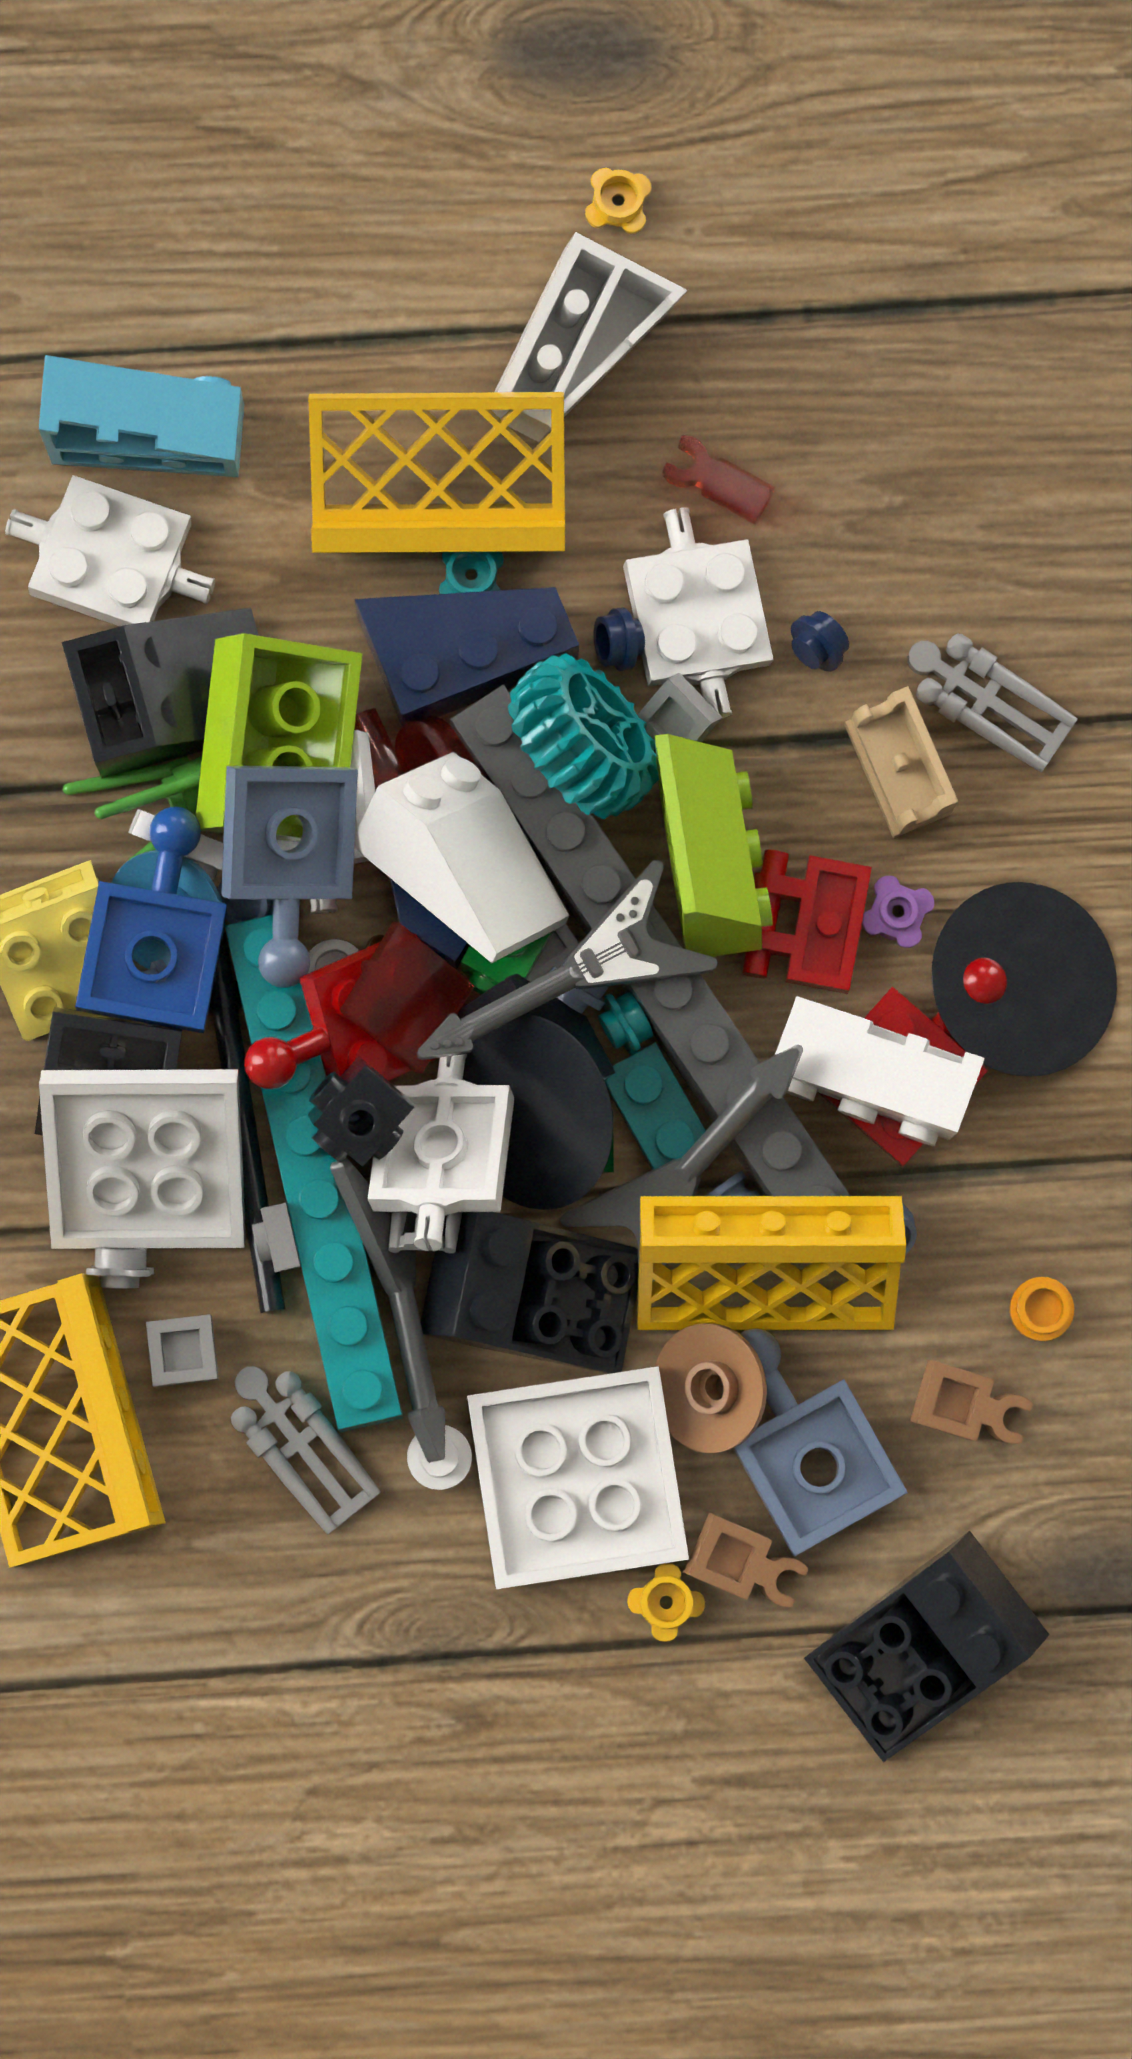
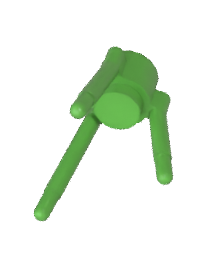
[63,755,202,861]

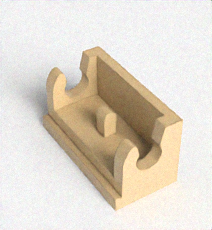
[844,686,958,838]

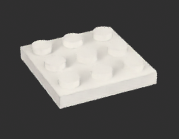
[39,1069,246,1249]
[467,1366,689,1590]

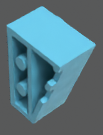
[39,355,244,477]

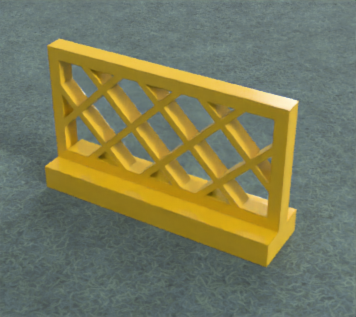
[308,392,566,553]
[637,1196,906,1330]
[0,1273,166,1568]

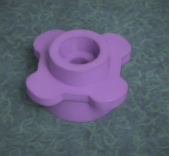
[862,876,934,948]

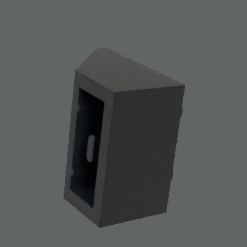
[34,1007,182,1135]

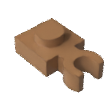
[910,1360,1033,1444]
[684,1512,808,1607]

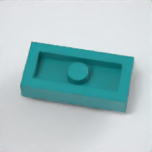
[604,1042,705,1170]

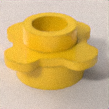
[585,168,652,234]
[627,1563,705,1642]

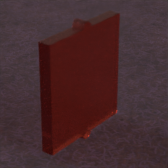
[339,922,475,1074]

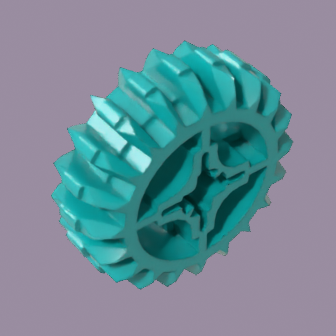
[507,653,659,819]

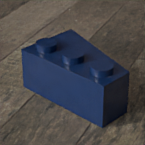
[355,587,579,731]

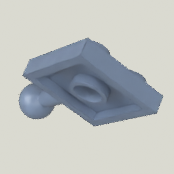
[221,766,358,988]
[733,1329,908,1556]

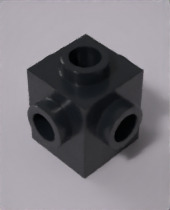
[308,1056,415,1167]

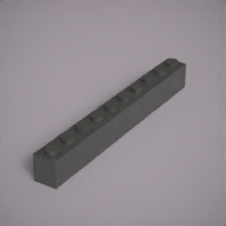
[450,684,850,1196]

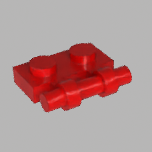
[742,849,872,994]

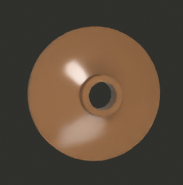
[655,1323,767,1453]

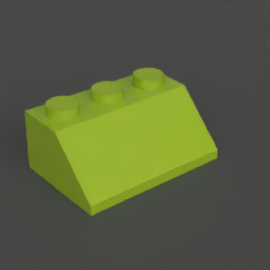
[195,633,363,842]
[655,734,773,957]

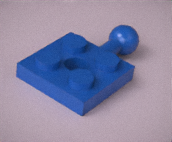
[75,807,227,1033]

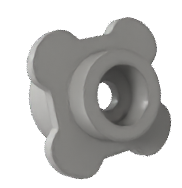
[86,1247,154,1288]

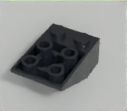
[62,608,259,778]
[421,1212,639,1374]
[804,1531,1050,1762]

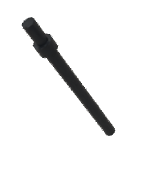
[208,932,286,1313]

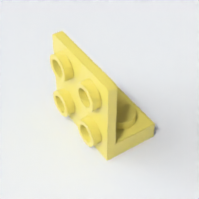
[0,860,99,1041]

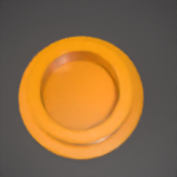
[1009,1277,1074,1341]

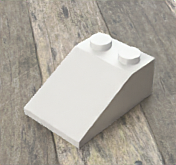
[354,752,569,963]

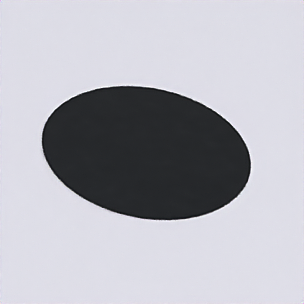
[932,882,1117,1077]
[463,1014,613,1210]

